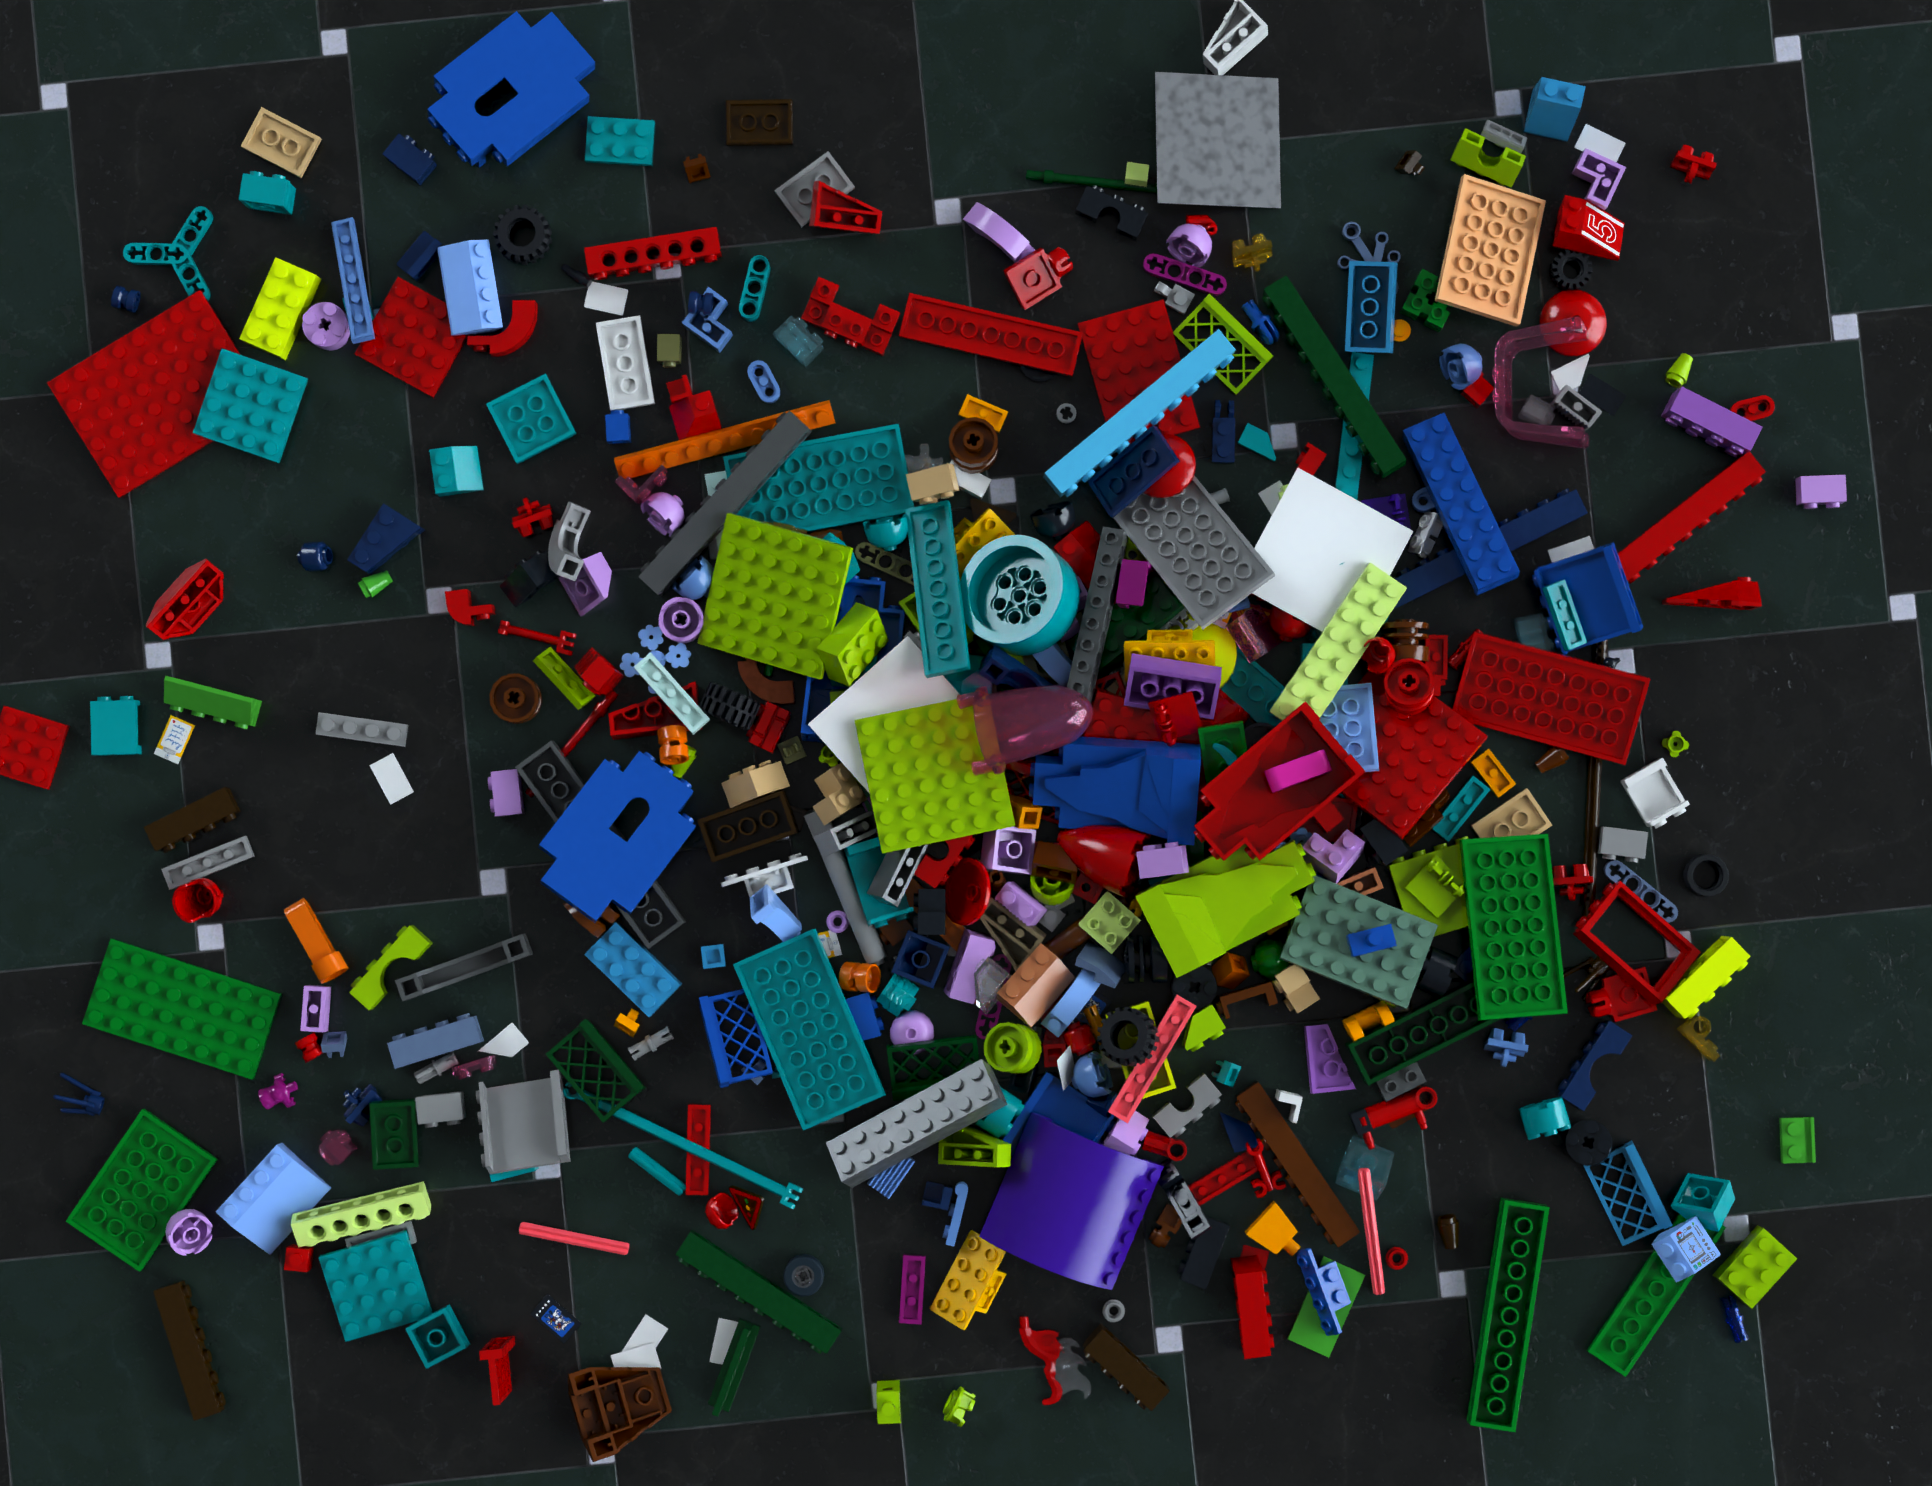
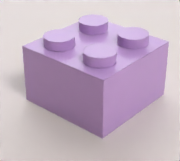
[980,827,1036,875]

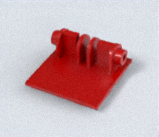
[1148,691,1203,746]

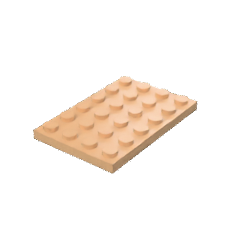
[1435,174,1546,327]

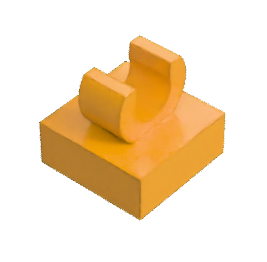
[614,1009,639,1037]

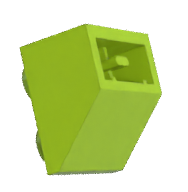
[1182,1003,1226,1052]

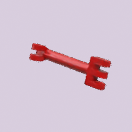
[498,620,577,656]

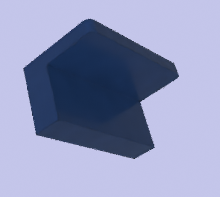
[397,231,443,282]

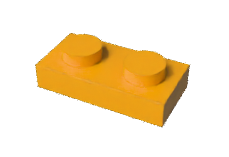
[958,394,1008,433]
[1470,749,1516,798]

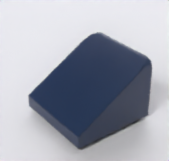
[1086,1091,1117,1118]

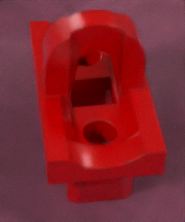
[1671,144,1717,183]

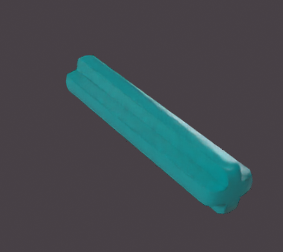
[628,1147,686,1196]

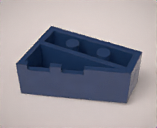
[347,503,425,574]

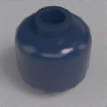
[297,542,333,571]

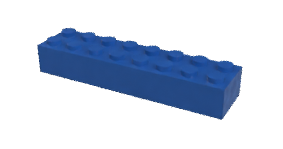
[1402,413,1520,596]

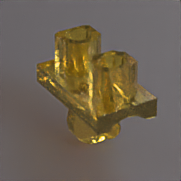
[1232,233,1273,272]

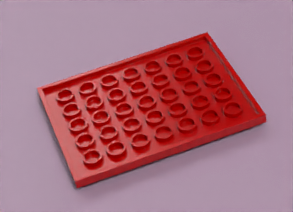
[47,290,241,498]

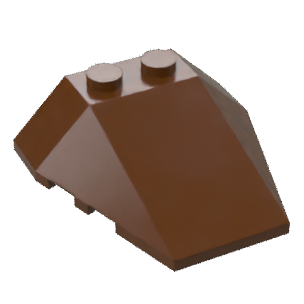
[568,1367,672,1462]

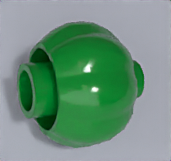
[1251,938,1291,981]

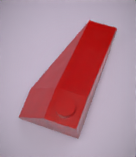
[1053,521,1118,604]
[1662,577,1762,610]

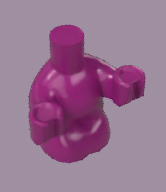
[258,1073,298,1109]

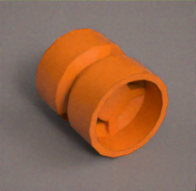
[657,725,689,765]
[839,962,881,993]

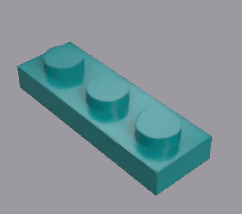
[1542,579,1587,651]
[1432,775,1490,842]

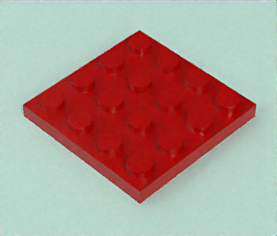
[354,277,469,398]

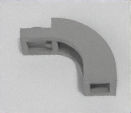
[548,501,591,581]

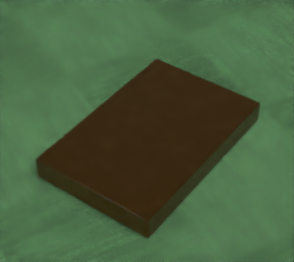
[726,99,793,146]

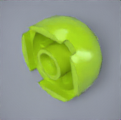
[1030,875,1074,906]

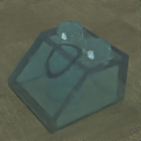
[1335,1135,1394,1201]

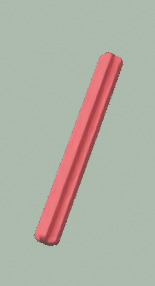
[519,1222,629,1255]

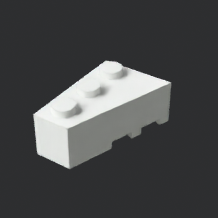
[1203,0,1268,75]

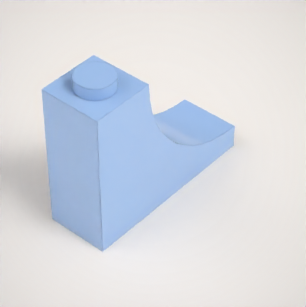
[750,884,802,942]

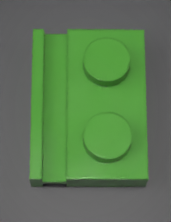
[1779,1117,1816,1164]

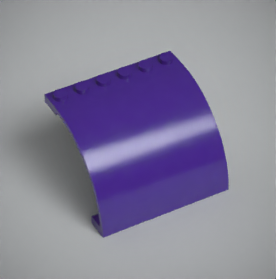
[979,1112,1164,1290]

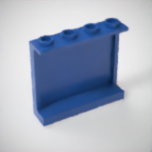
[1532,542,1643,655]
[1001,1070,1116,1156]

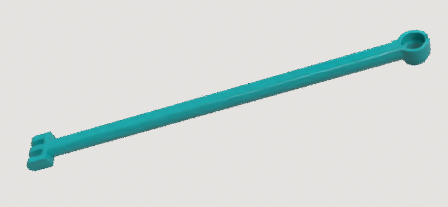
[563,1082,803,1209]

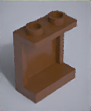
[1214,980,1278,1019]

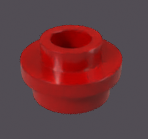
[1385,1247,1408,1270]

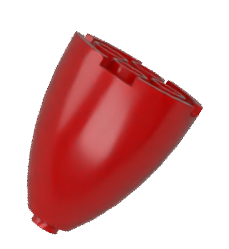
[1057,825,1151,898]

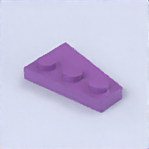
[1304,1024,1356,1094]

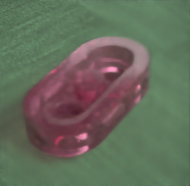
[451,1055,497,1080]

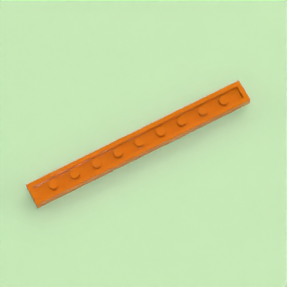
[614,400,836,481]

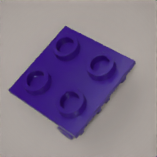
[1361,493,1412,538]

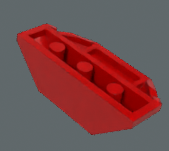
[146,559,224,640]

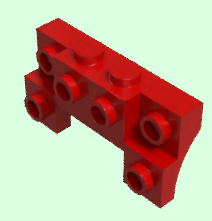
[801,277,901,356]

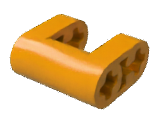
[1342,1001,1395,1041]

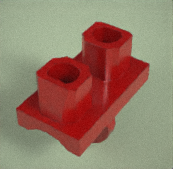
[512,497,553,537]
[1552,864,1593,901]

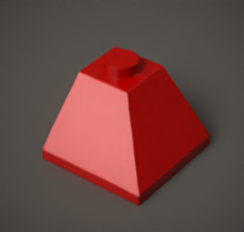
[669,390,722,440]

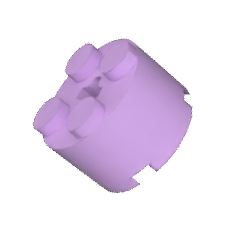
[302,302,350,351]
[659,597,704,643]

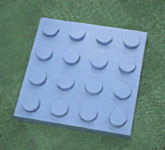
[1281,683,1379,772]

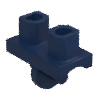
[342,1083,383,1127]

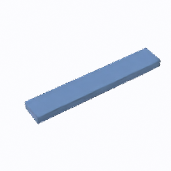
[331,217,375,344]

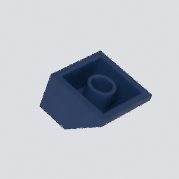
[891,930,950,989]

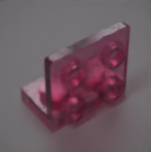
[615,465,669,505]
[1225,605,1283,663]

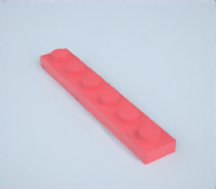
[1108,994,1196,1124]

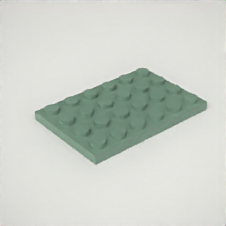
[1279,875,1438,1009]

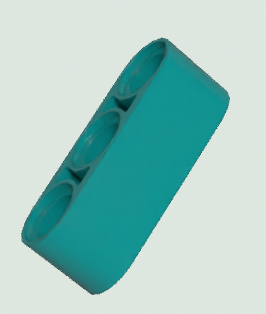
[739,255,770,322]

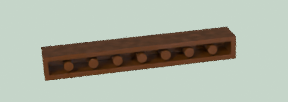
[1235,1081,1360,1247]

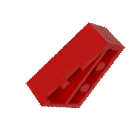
[809,181,882,234]

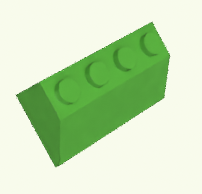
[164,676,262,729]

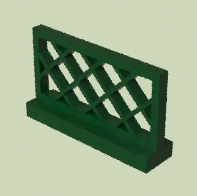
[546,1019,646,1123]
[887,1035,979,1101]
[708,1318,761,1417]

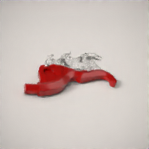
[1019,1316,1091,1405]

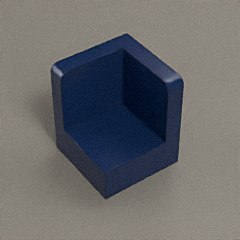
[922,1181,953,1211]

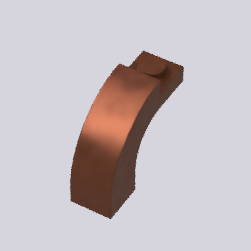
[738,658,795,705]

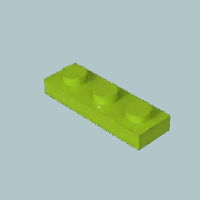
[533,647,596,710]

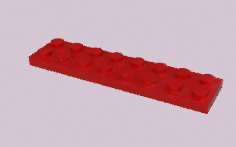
[899,293,1083,377]

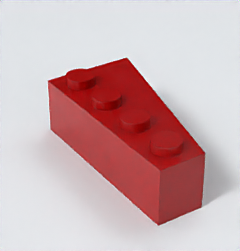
[574,647,625,696]
[608,681,702,740]
[1230,1255,1274,1359]

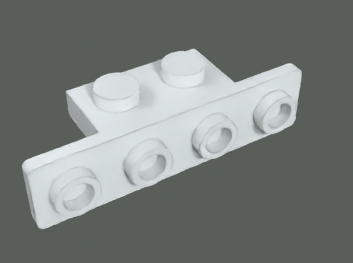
[721,853,809,897]

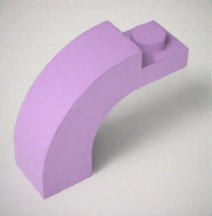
[963,202,1035,263]

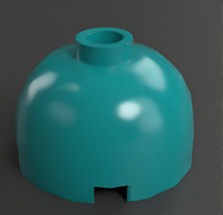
[863,514,908,551]

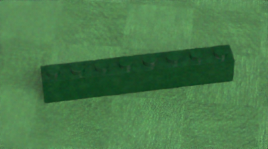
[675,1230,842,1354]

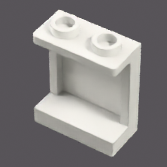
[1620,758,1690,829]

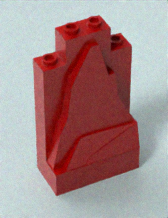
[1193,701,1365,861]

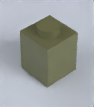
[657,334,682,368]

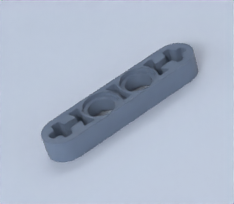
[1603,860,1678,923]

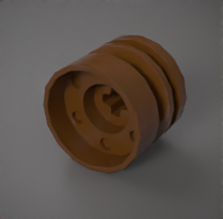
[1381,619,1429,663]

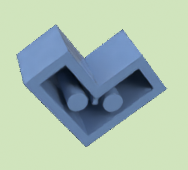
[682,287,733,353]

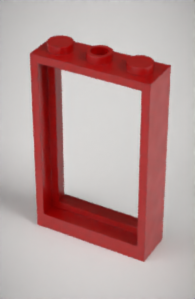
[1573,881,1701,1005]

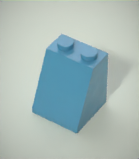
[1524,77,1586,142]

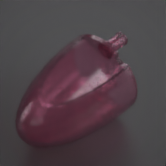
[957,685,1093,776]

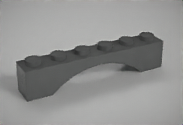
[395,933,533,1002]

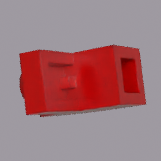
[445,589,496,626]

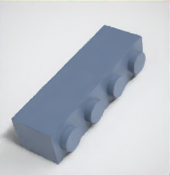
[387,1013,484,1069]

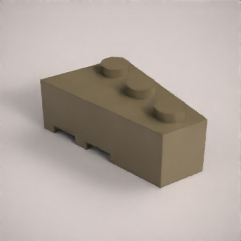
[980,893,1047,971]

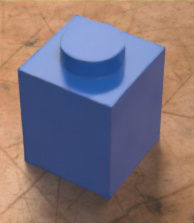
[605,410,631,444]

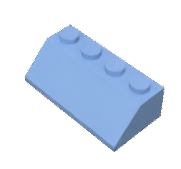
[437,239,503,336]

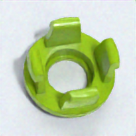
[943,1386,975,1427]

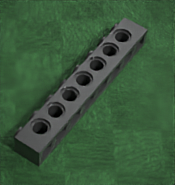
[1065,526,1129,708]

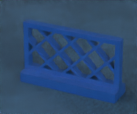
[698,989,773,1088]

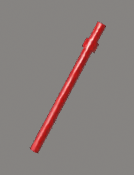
[525,690,618,797]

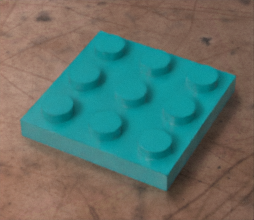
[486,373,577,464]

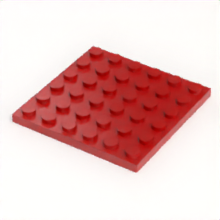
[1341,671,1488,839]

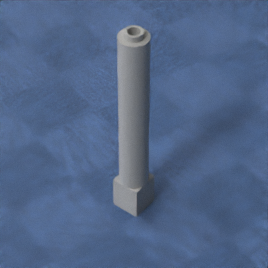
[804,812,888,966]

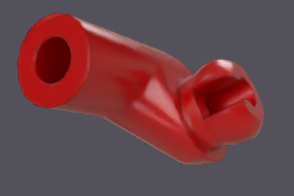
[1186,215,1218,235]

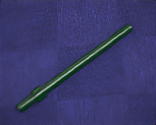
[1026,170,1157,193]

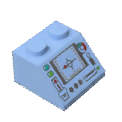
[1652,1216,1720,1283]

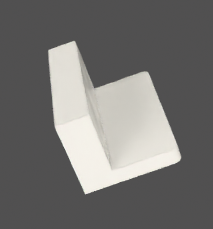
[950,460,992,500]
[1275,1089,1303,1124]

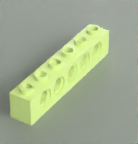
[290,1181,431,1248]

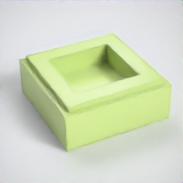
[1124,162,1149,187]

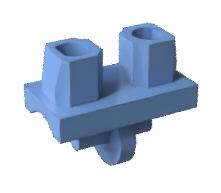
[1483,1028,1529,1067]

